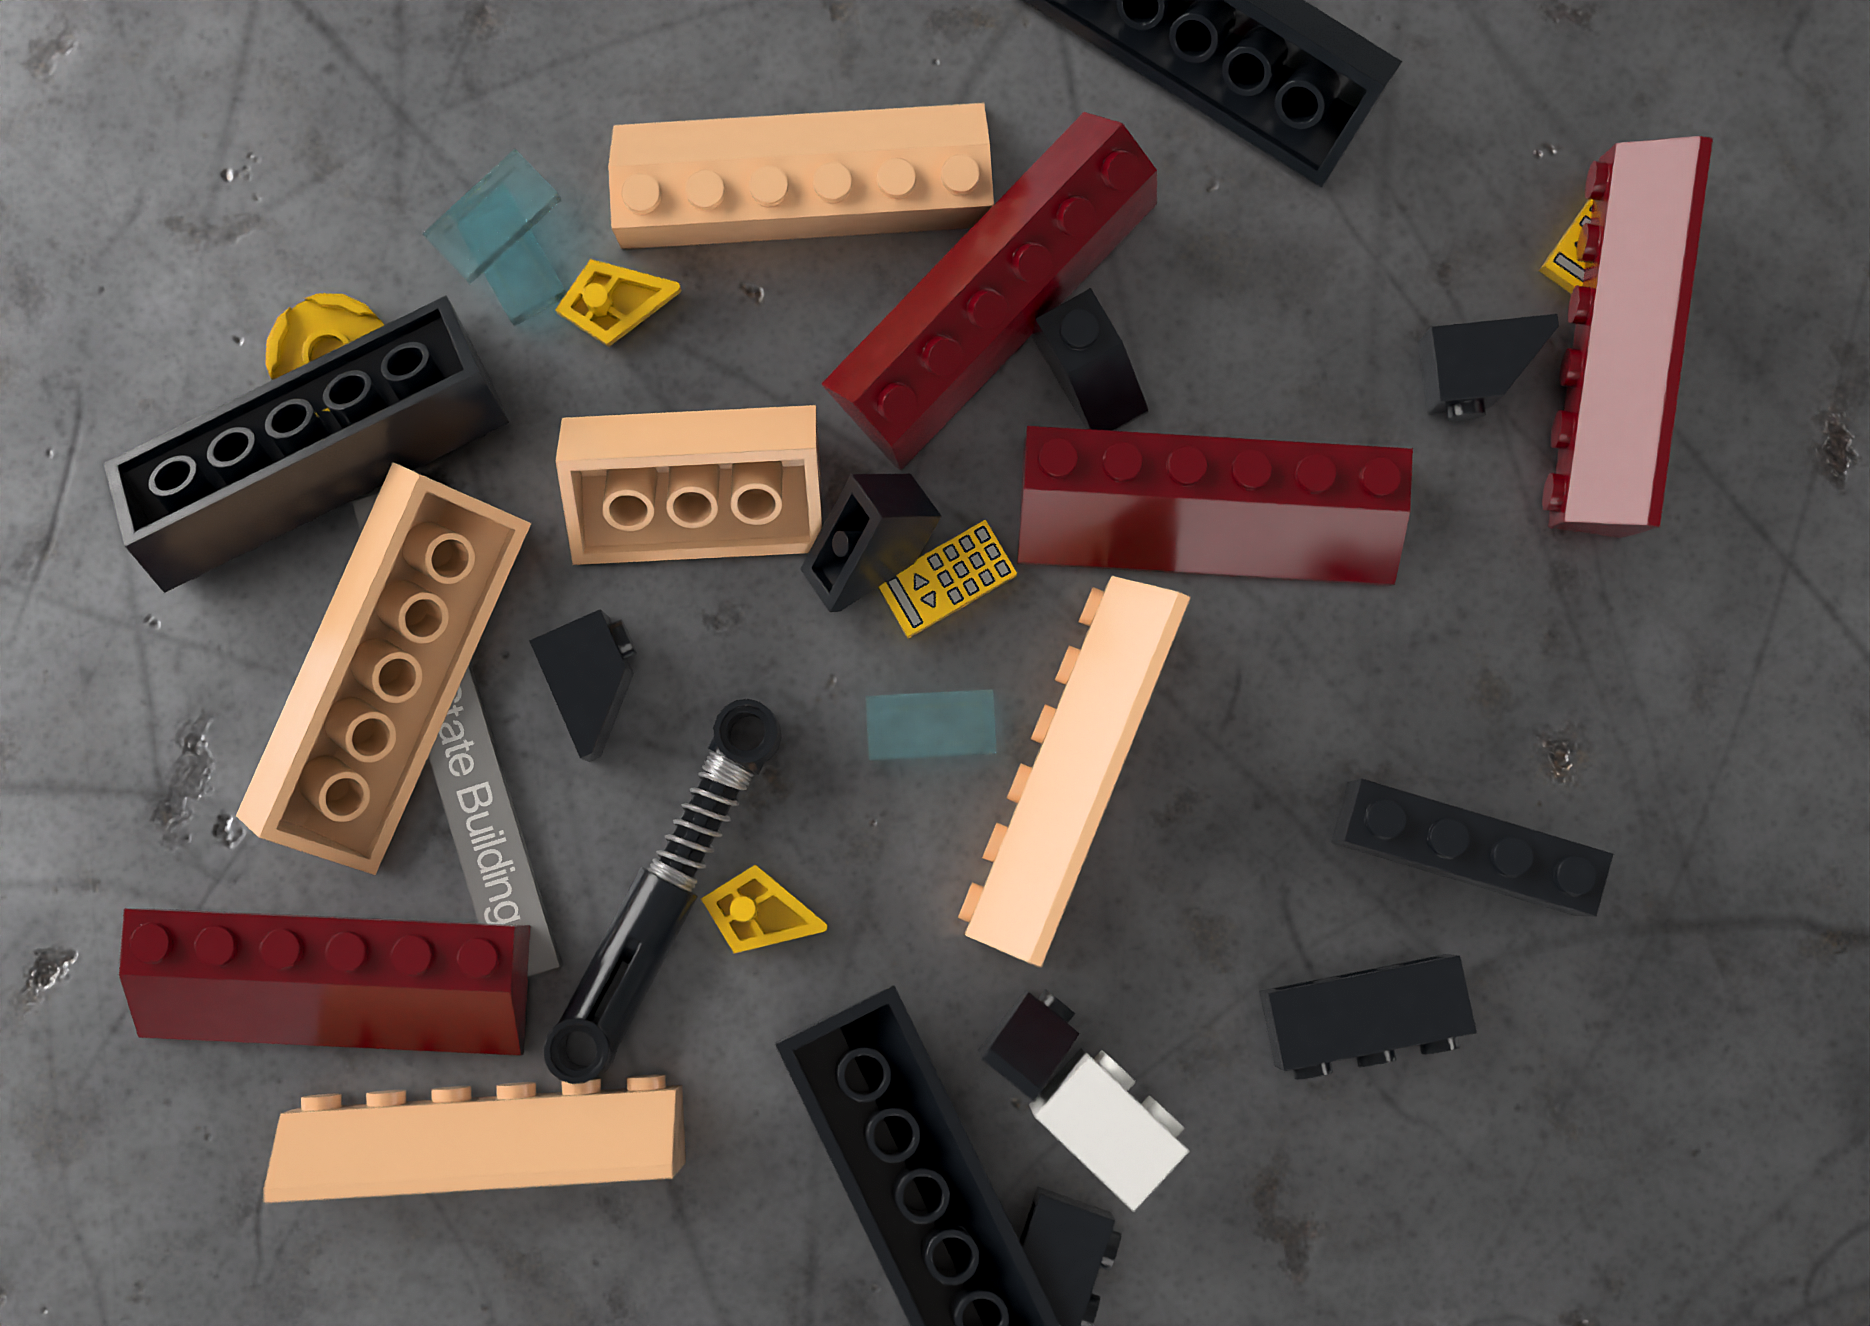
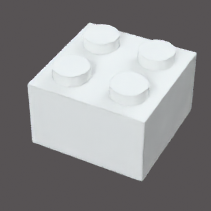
[1029,1048,1189,1211]

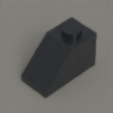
[1032,288,1149,431]
[1418,314,1559,421]
[800,473,942,612]
[529,609,637,762]
[978,989,1080,1101]

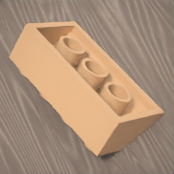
[556,405,823,565]

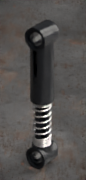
[543,699,782,1084]

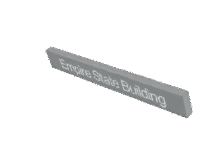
[352,493,562,977]

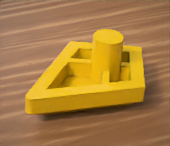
[555,259,681,347]
[701,865,828,953]

